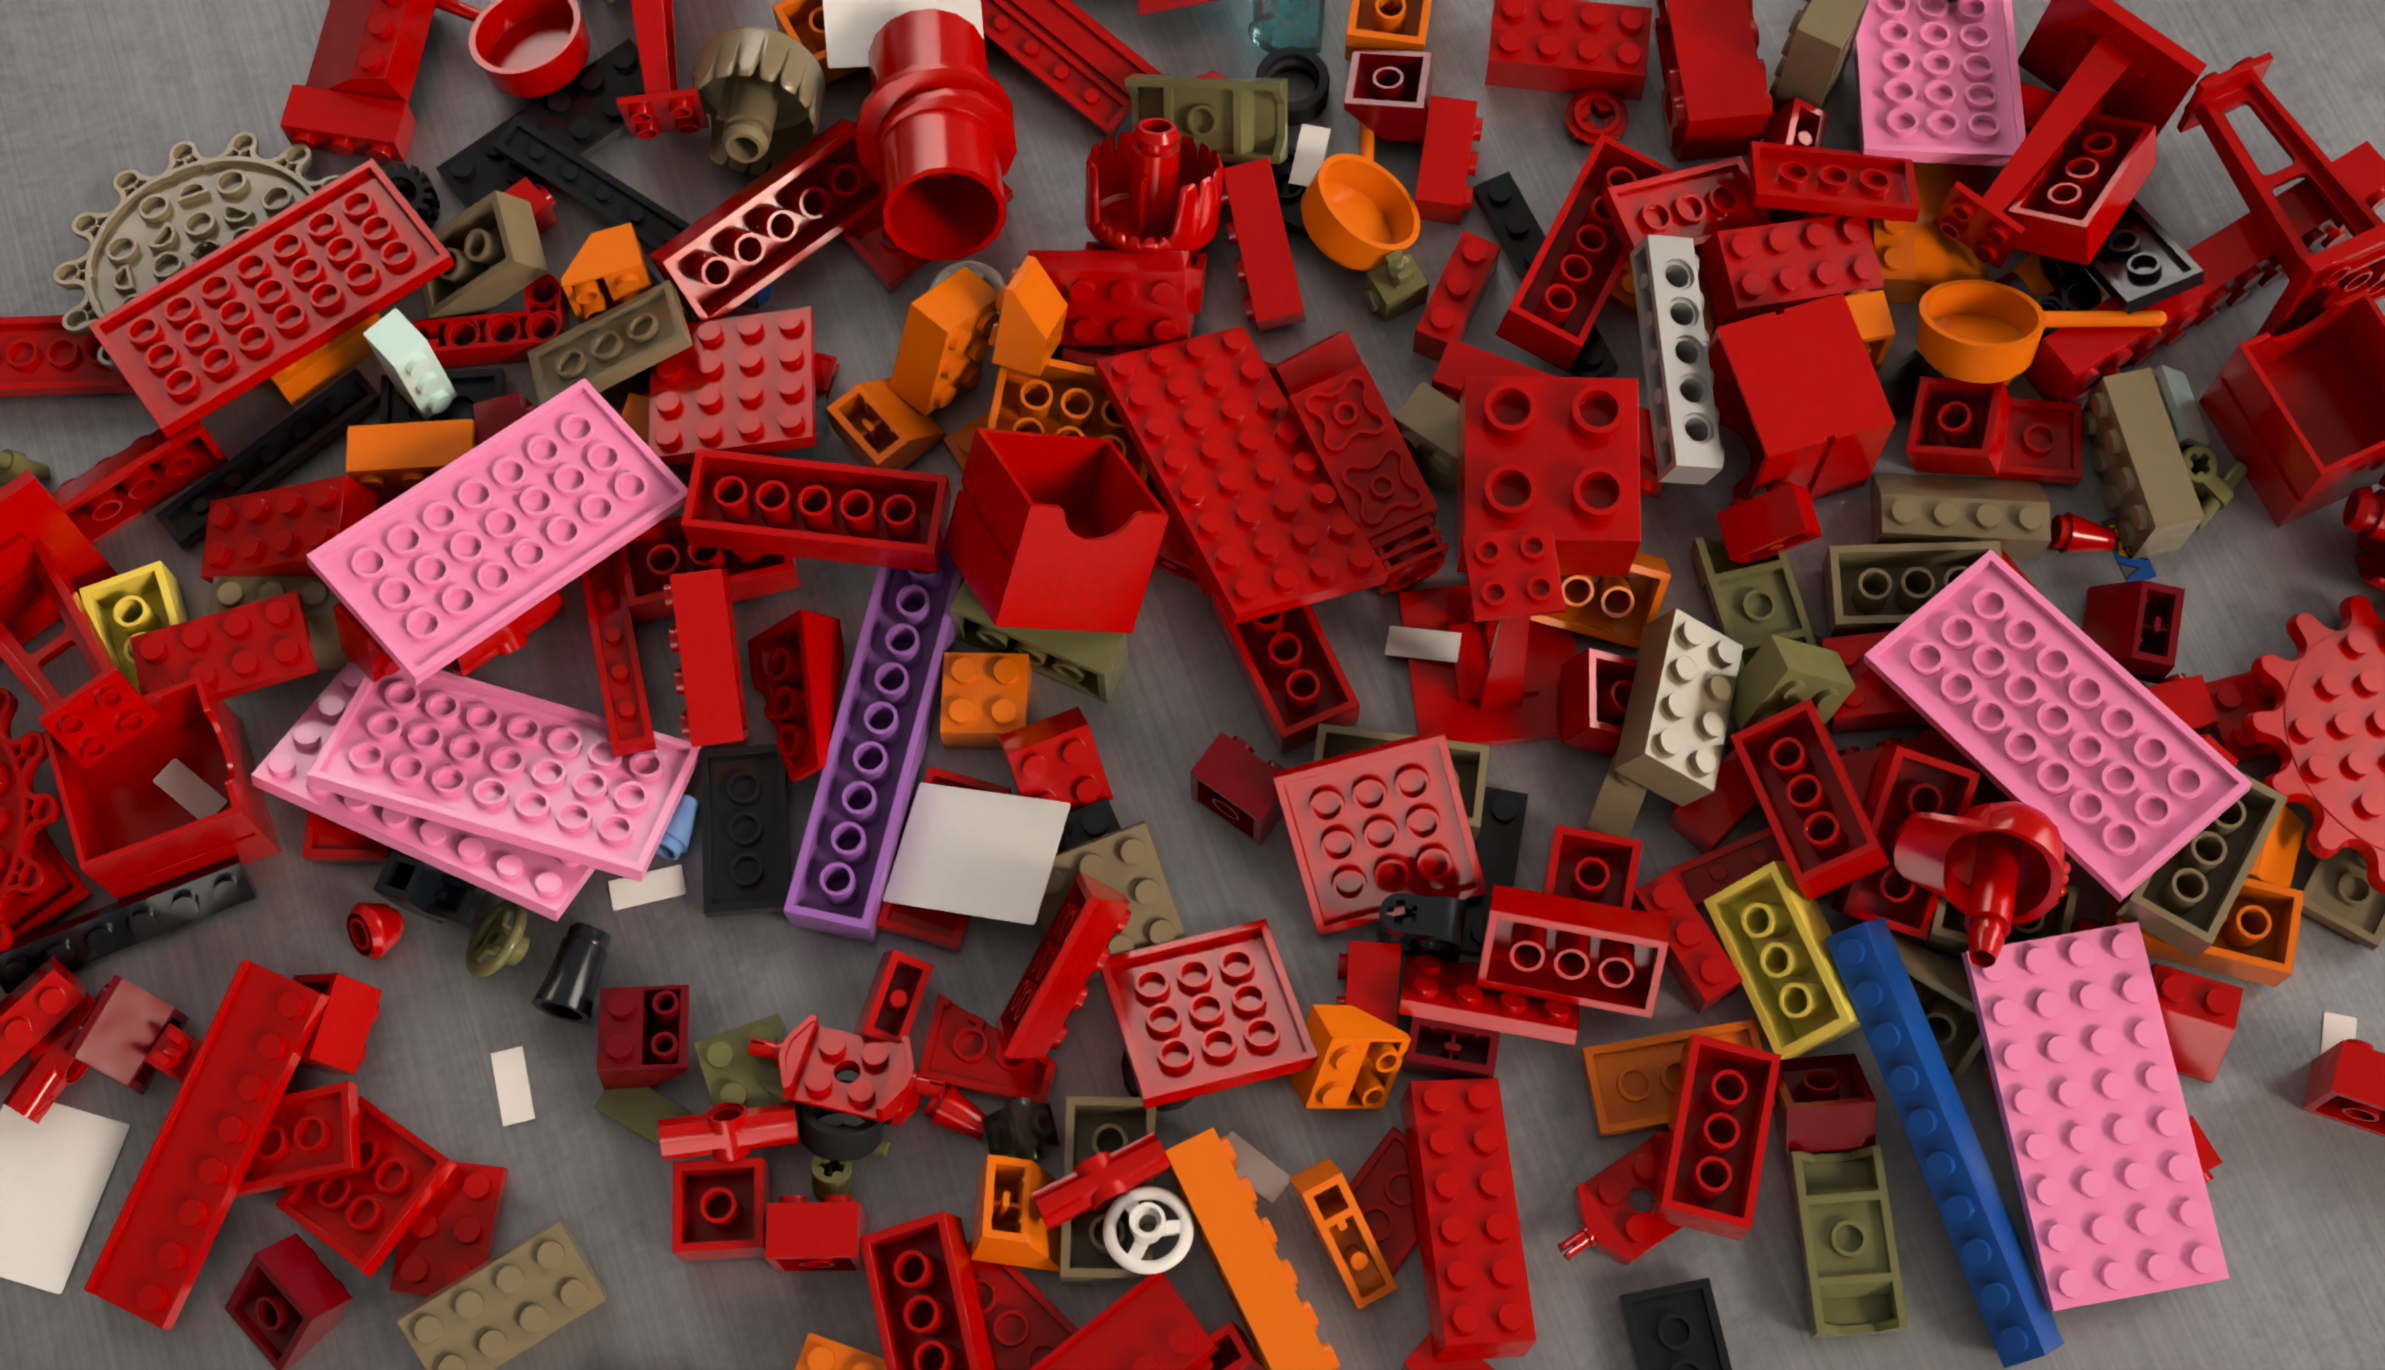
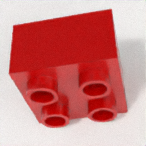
[1457,375,1641,576]

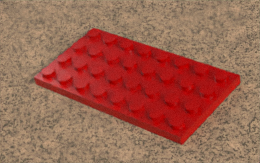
[88,158,456,439]
[1094,326,1388,625]

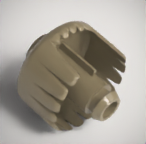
[692,26,826,175]

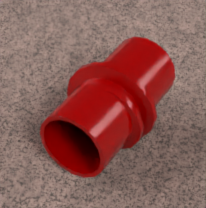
[855,9,1017,261]

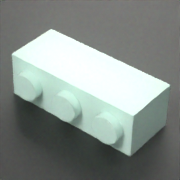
[363,307,457,420]

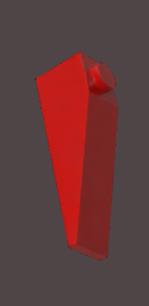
[748,609,844,782]

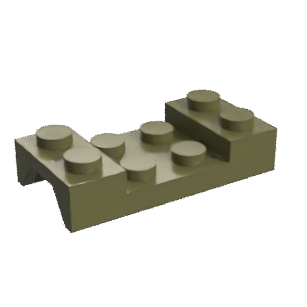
[1125,74,1288,164]
[1690,537,1817,676]
[1785,1145,1908,1339]

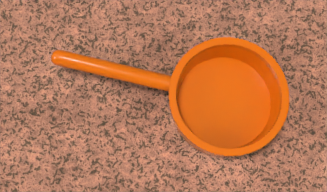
[1301,121,1420,271]
[1917,279,2167,384]

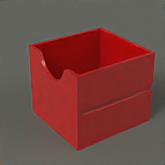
[2199,289,2385,527]
[1708,293,1896,501]
[943,428,1169,633]
[42,676,282,900]

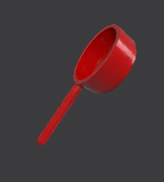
[435,0,590,98]

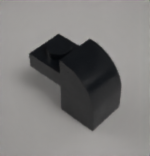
[373,850,486,929]

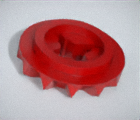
[1565,89,1628,148]

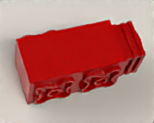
[1653,0,1773,162]
[1287,363,1449,596]

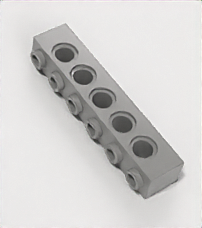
[1630,234,1725,485]

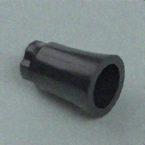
[532,923,611,1024]

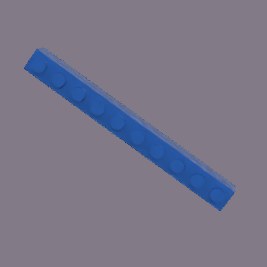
[1825,917,2064,1368]

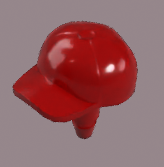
[1893,801,2071,968]

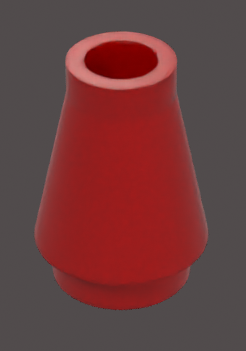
[2049,512,2116,553]
[923,1085,992,1141]

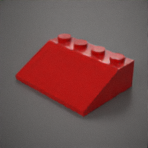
[306,0,437,104]
[996,871,1131,1059]

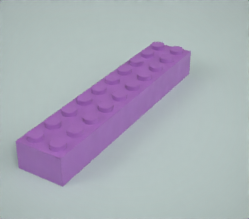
[783,527,964,943]

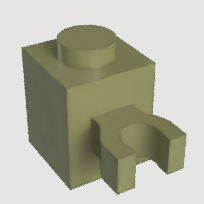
[1363,249,1429,323]

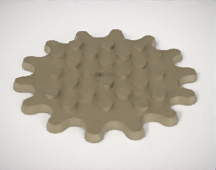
[53,132,341,370]

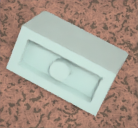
[2152,365,2210,448]

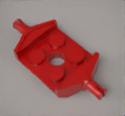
[748,1014,946,1122]
[1557,1130,1682,1265]

